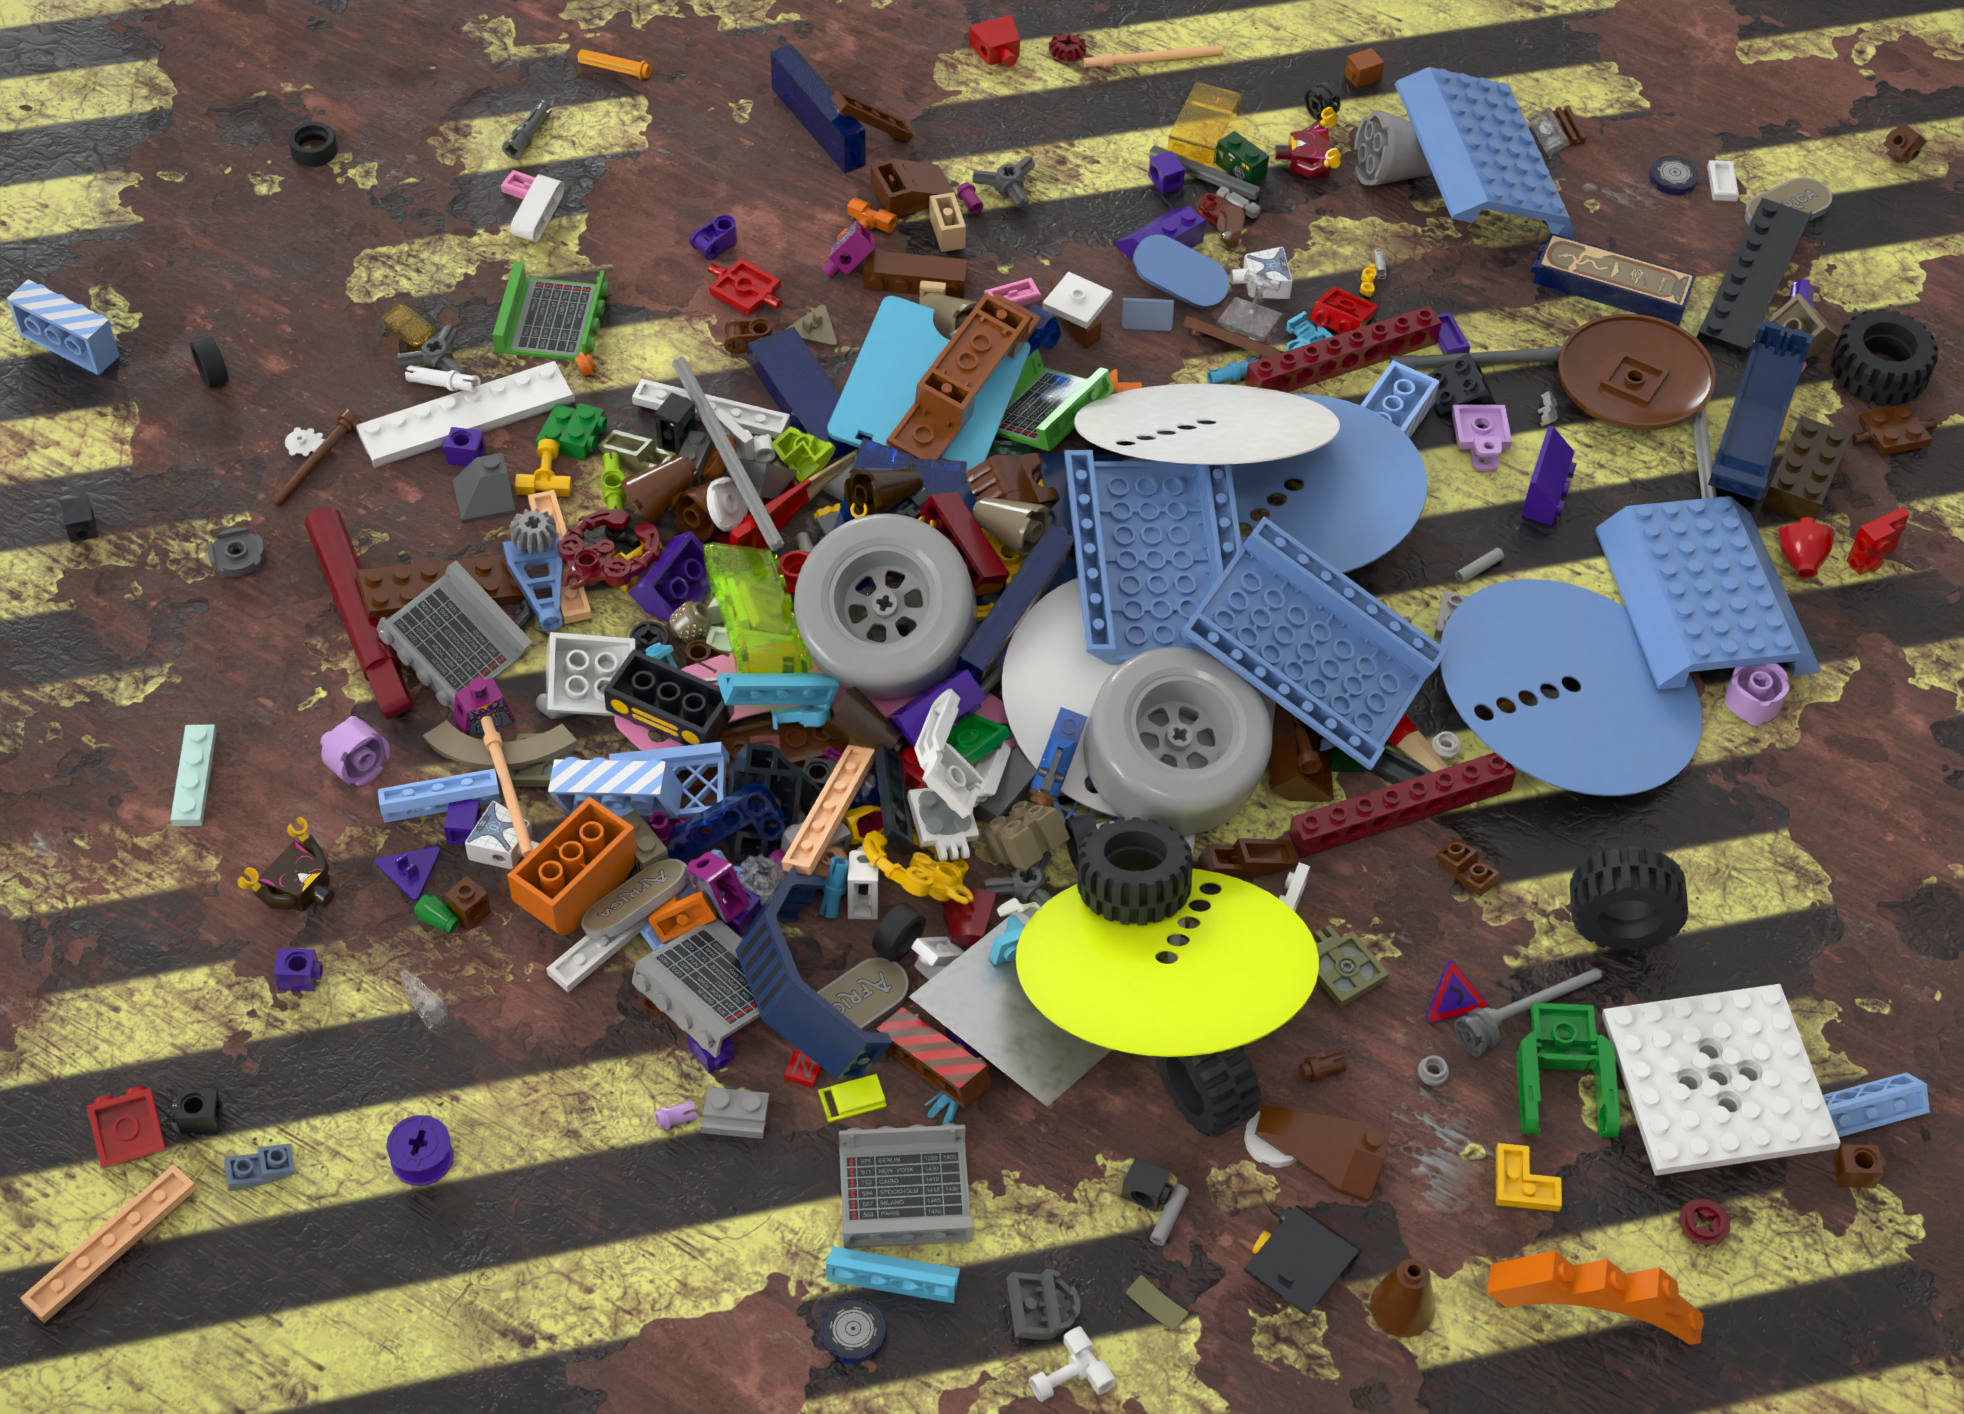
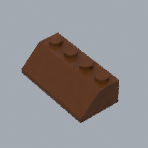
[1268,702,1334,802]

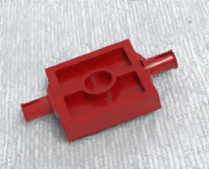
[708,258,782,316]

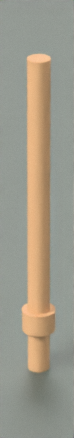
[1083,45,1223,68]
[481,716,533,858]

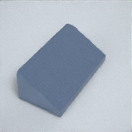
[1121,298,1174,331]

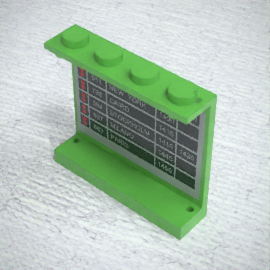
[493,261,609,361]
[996,350,1114,451]

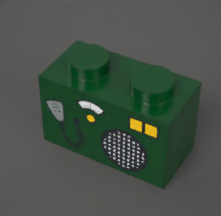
[1215,131,1269,185]

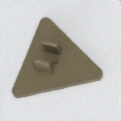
[783,305,837,347]

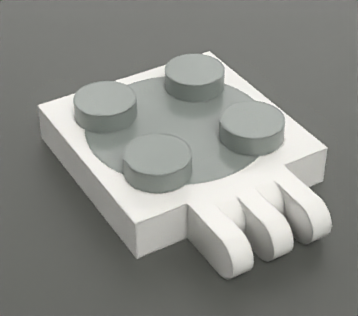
[907,788,979,861]

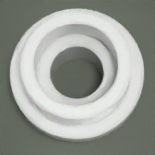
[1431,731,1460,759]

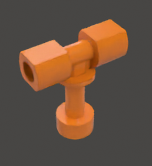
[837,197,897,240]

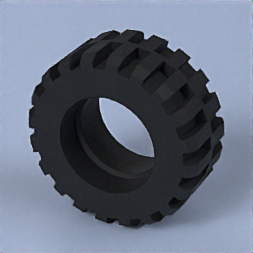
[1831,309,1939,406]
[1077,817,1193,926]
[1570,846,1689,951]
[1155,1046,1261,1137]

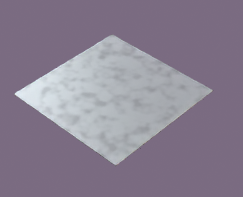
[909,913,1113,1107]

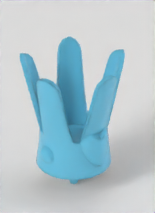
[924,1092,959,1124]

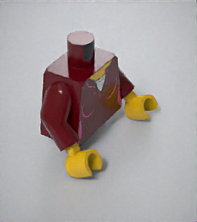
[1274,107,1341,178]

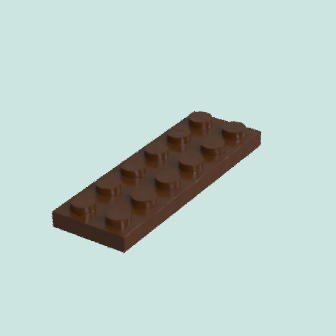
[356,555,528,619]

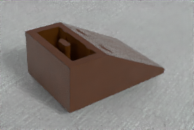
[870,159,958,217]

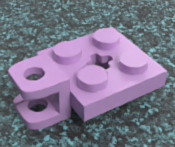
[1452,405,1512,472]

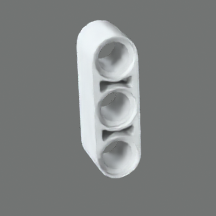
[510,175,565,242]

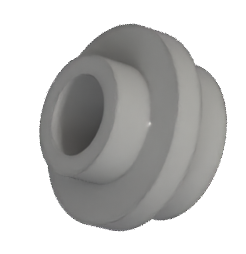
[1418,1055,1449,1086]

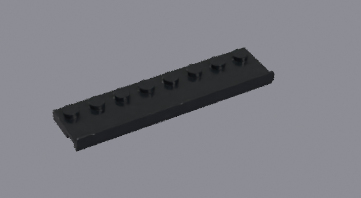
[1697,198,1812,355]

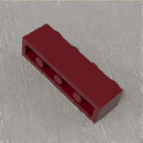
[919,492,1010,596]

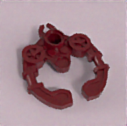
[557,509,660,590]

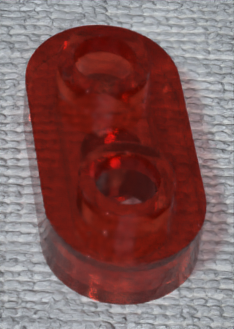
[1197,193,1234,225]

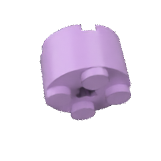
[1724,663,1789,726]
[320,716,390,786]

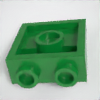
[535,403,608,461]
[946,713,1011,766]

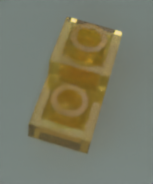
[381,302,435,347]

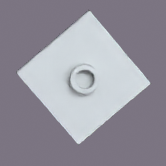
[1042,272,1113,329]

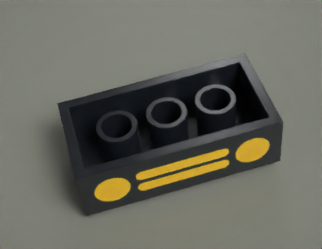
[604,649,734,746]

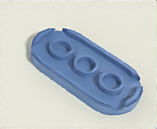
[1133,235,1229,309]

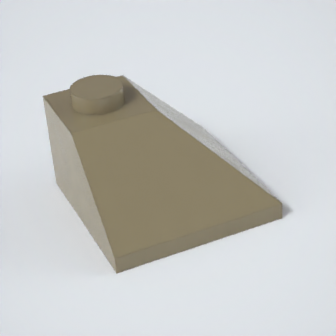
[1766,293,1838,358]

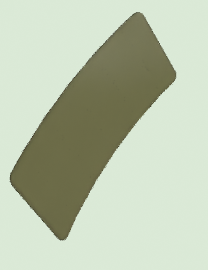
[1126,1275,1188,1330]

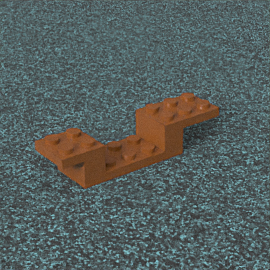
[886,293,1041,471]

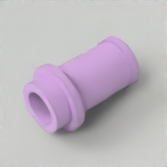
[655,1100,697,1131]

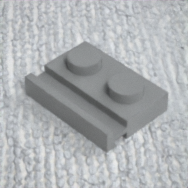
[701,1087,769,1139]

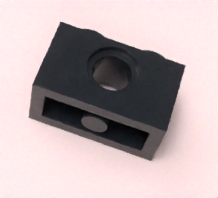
[655,392,697,457]

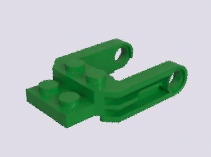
[1516,1003,1620,1138]

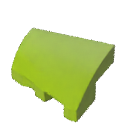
[771,426,836,483]

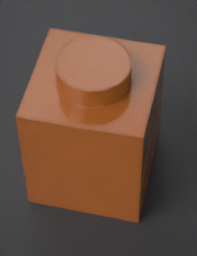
[1344,48,1384,88]

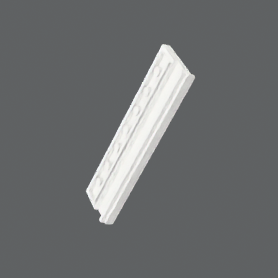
[356,361,575,468]

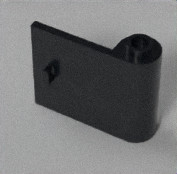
[1244,1205,1362,1316]

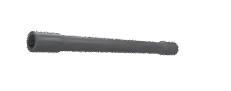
[1389,346,1562,370]

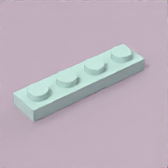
[170,725,217,826]

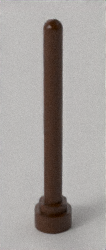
[273,409,361,506]

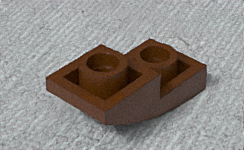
[1436,838,1501,896]

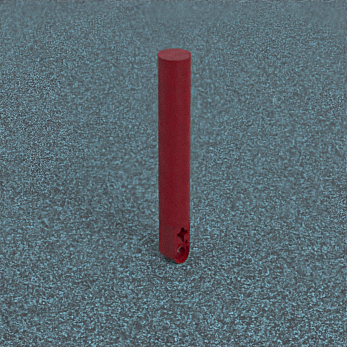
[305,507,414,720]

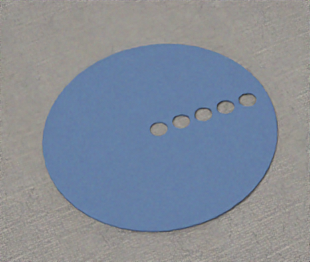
[1193,394,1427,573]
[1440,579,1702,796]

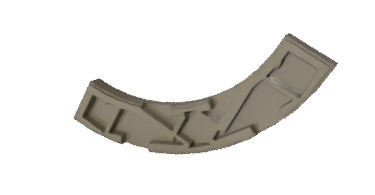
[422,720,579,771]

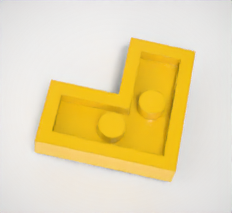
[1496,1143,1562,1212]

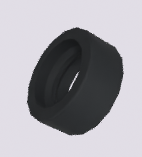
[288,122,338,167]
[190,335,229,389]
[1064,814,1097,872]
[872,903,926,962]

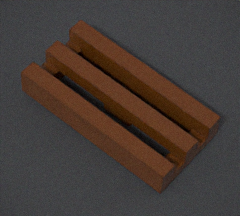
[1545,105,1586,147]

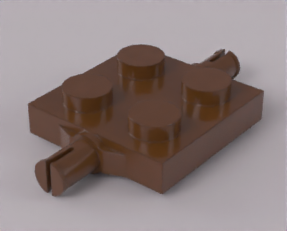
[1851,405,1938,456]

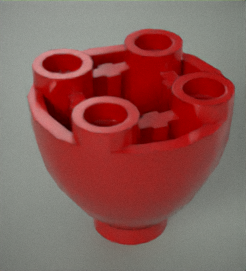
[1778,517,1834,578]

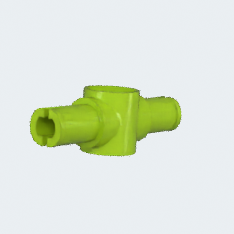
[601,452,627,511]

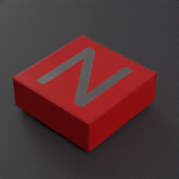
[784,1049,822,1088]

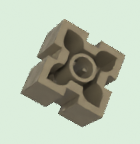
[981,801,1070,870]

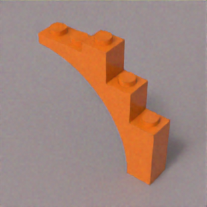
[1487,1251,1704,1345]

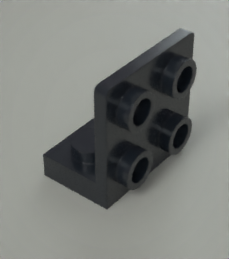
[1428,352,1497,416]

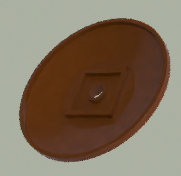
[1558,314,1716,430]

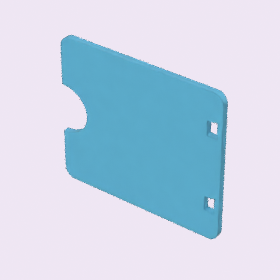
[827,296,1030,484]

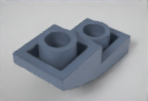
[224,1144,295,1191]

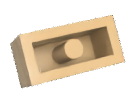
[929,192,966,252]

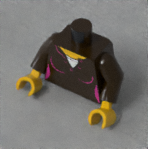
[238,817,335,912]

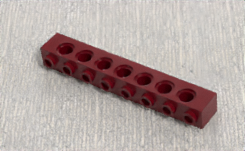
[1245,306,1442,393]
[1289,753,1517,859]

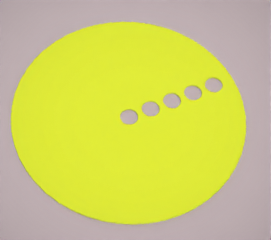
[1016,869,1319,1057]

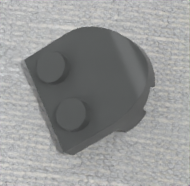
[1006,1269,1080,1340]

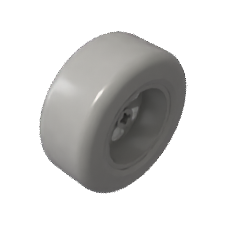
[794,514,977,700]
[1083,647,1272,835]

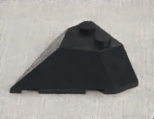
[723,742,823,862]

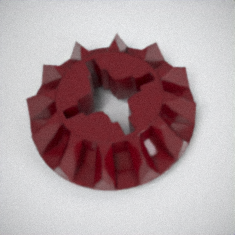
[1049,32,1087,61]
[1678,1199,1731,1248]

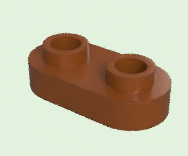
[701,434,737,481]

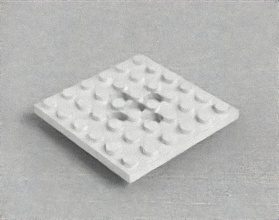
[1602,984,1841,1176]

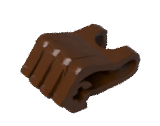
[965,453,1060,509]

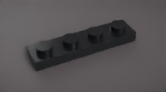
[874,745,914,850]

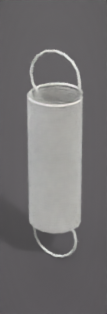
[1375,249,1386,279]

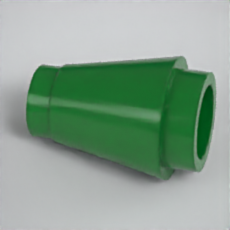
[413,894,460,934]

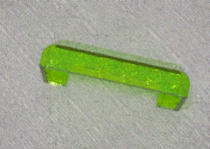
[702,542,812,673]

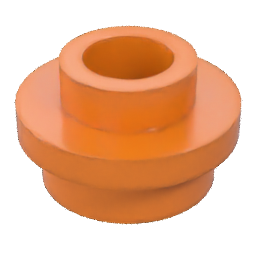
[575,352,597,377]

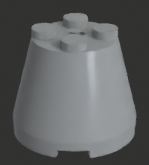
[1354,110,1431,186]

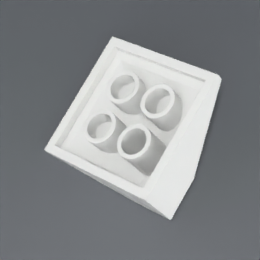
[546,632,635,716]

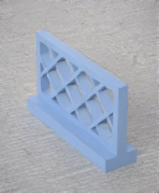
[609,742,729,822]

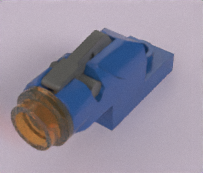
[1029,707,1088,807]

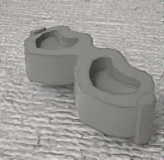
[1538,391,1557,426]

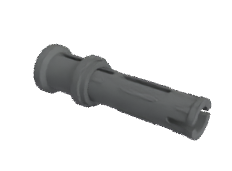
[502,101,552,160]

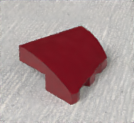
[942,887,997,948]

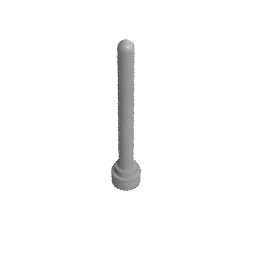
[1484,968,1603,1026]

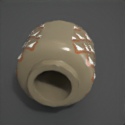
[669,601,711,642]

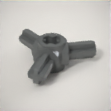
[972,156,1035,209]
[397,325,465,374]
[984,851,1052,907]

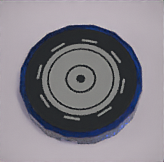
[1649,156,1699,195]
[821,1299,886,1364]

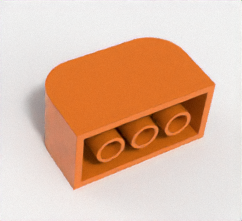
[507,797,637,936]

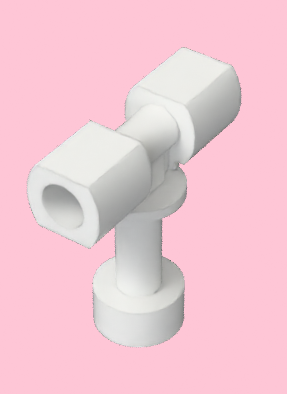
[1029,1326,1116,1402]

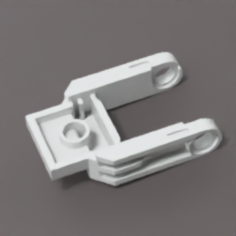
[914,689,1011,819]

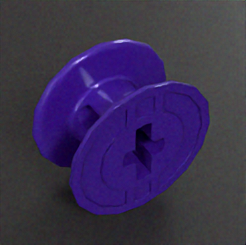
[386,1115,454,1186]

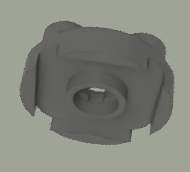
[208,527,265,578]

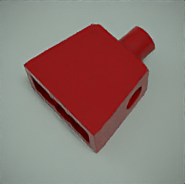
[969,15,1020,67]

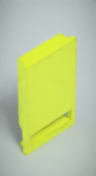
[818,1074,886,1123]

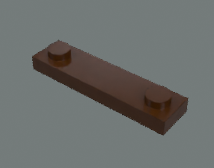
[831,89,914,143]
[1183,315,1285,360]

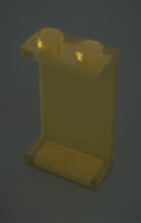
[1167,82,1241,167]

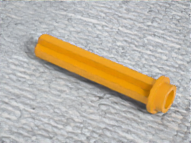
[577,49,651,80]

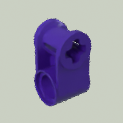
[689,215,738,260]

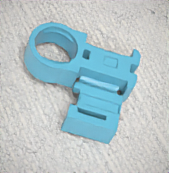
[1285,311,1333,352]
[771,704,831,730]

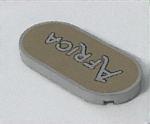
[1744,177,1832,225]
[581,859,689,940]
[817,958,909,1031]

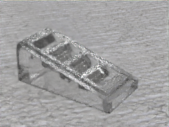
[399,968,449,1033]

